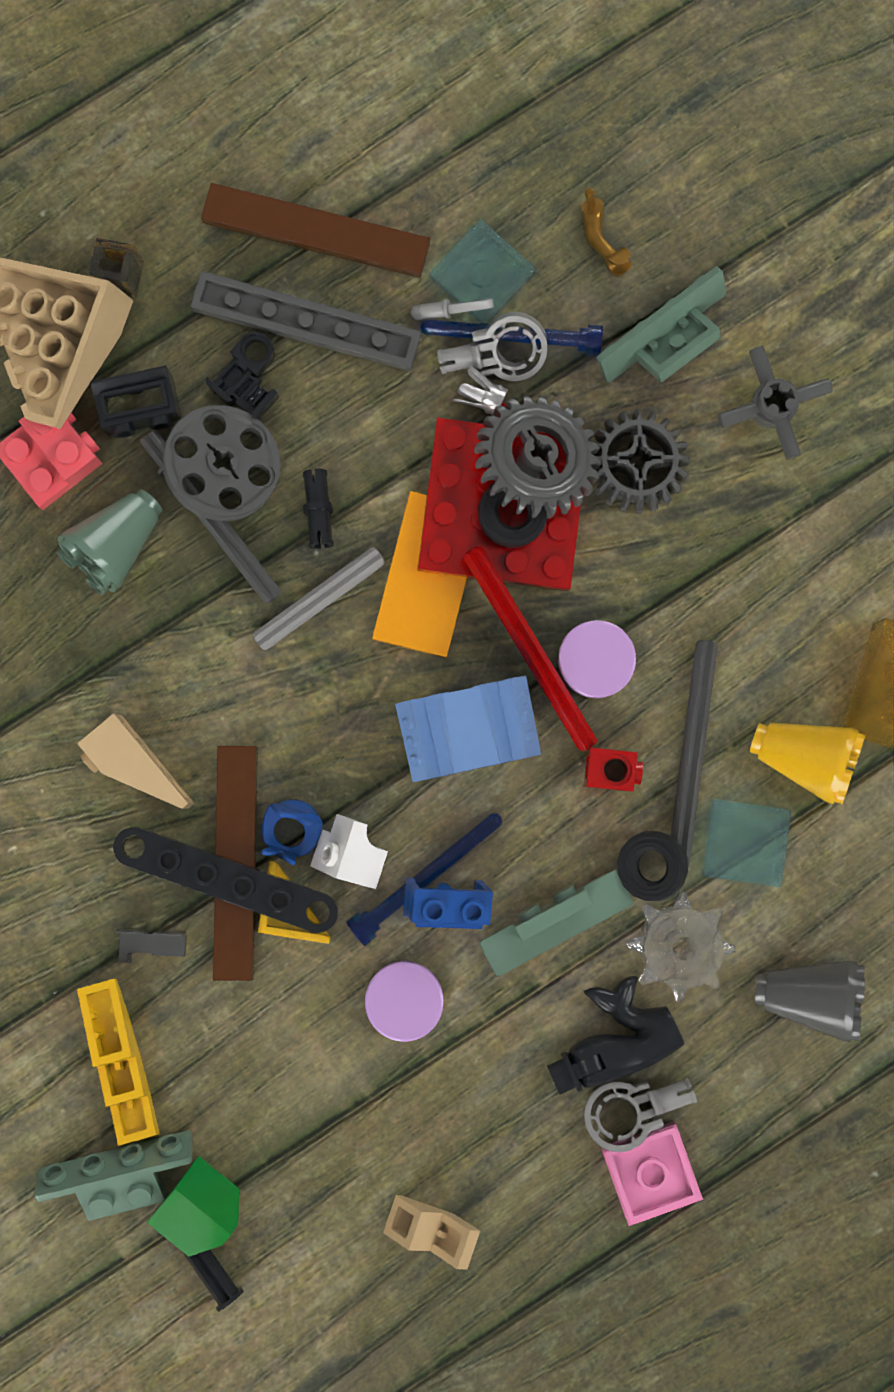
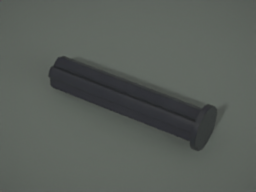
[155,1206,244,1312]

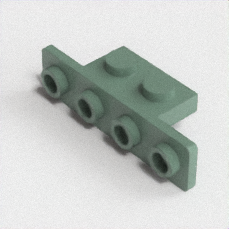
[597,266,726,383]
[480,870,633,976]
[34,1130,193,1221]

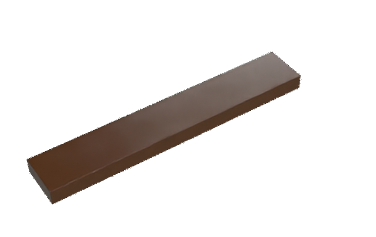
[201,183,430,278]
[213,746,258,981]

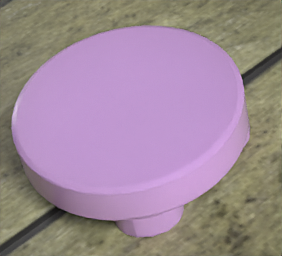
[557,620,636,699]
[365,960,444,1042]

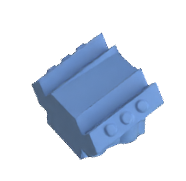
[395,676,541,782]

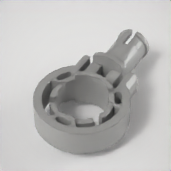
[437,312,547,381]
[584,1077,697,1153]

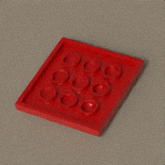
[417,417,582,591]

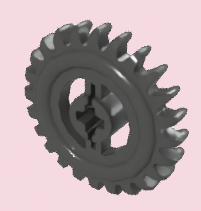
[474,396,601,519]

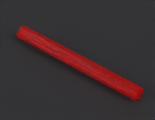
[463,546,597,751]

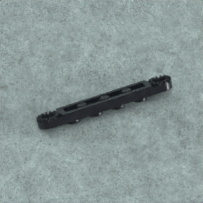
[113,827,339,933]

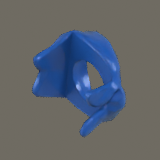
[261,799,323,865]

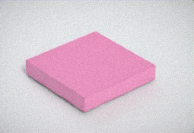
[601,1121,703,1226]

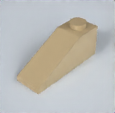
[77,713,195,809]

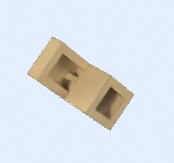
[383,1195,480,1269]

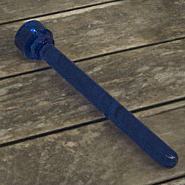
[420,319,603,356]
[346,813,502,946]

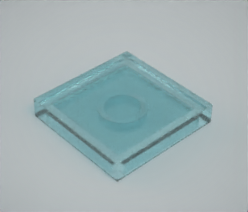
[429,219,536,327]
[702,799,791,887]

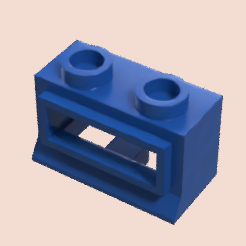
[403,877,493,929]

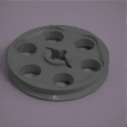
[163,405,280,521]

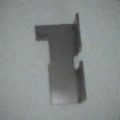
[115,928,186,963]

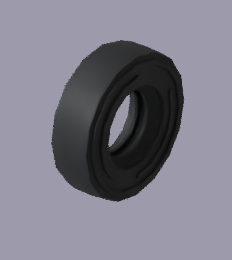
[478,483,548,548]
[617,831,688,901]

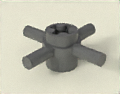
[718,346,833,460]

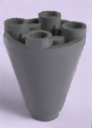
[755,961,865,1042]

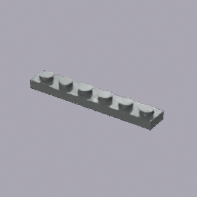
[190,271,421,372]

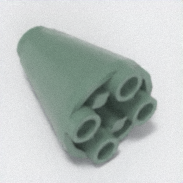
[56,489,162,595]

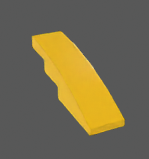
[77,978,160,1146]

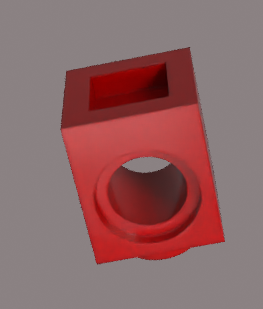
[583,747,643,792]

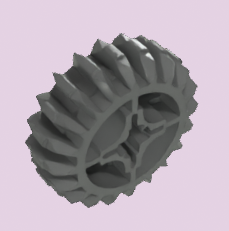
[594,409,691,514]

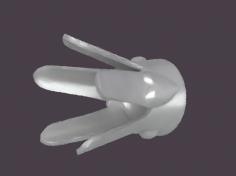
[452,365,508,416]

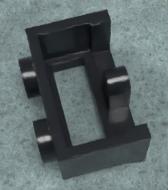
[90,365,182,438]

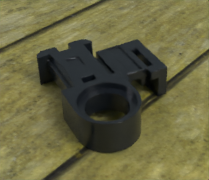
[206,332,279,420]

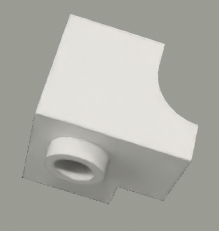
[310,814,388,889]

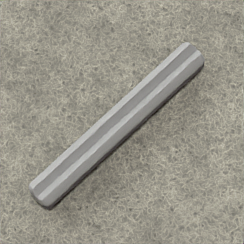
[253,547,385,650]

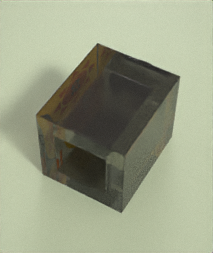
[89,238,144,298]

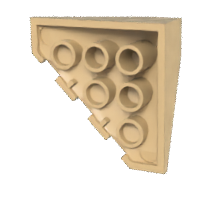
[0,258,133,429]

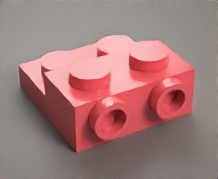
[0,412,103,510]

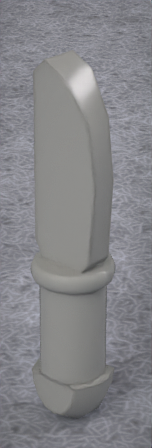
[411,298,494,320]

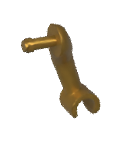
[582,188,633,277]

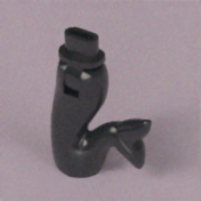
[547,976,684,1095]

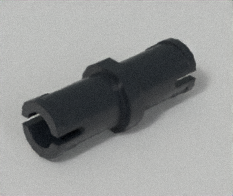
[303,468,334,549]

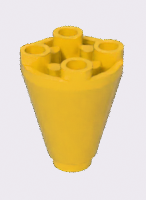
[750,722,866,805]

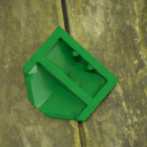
[146,1156,240,1257]

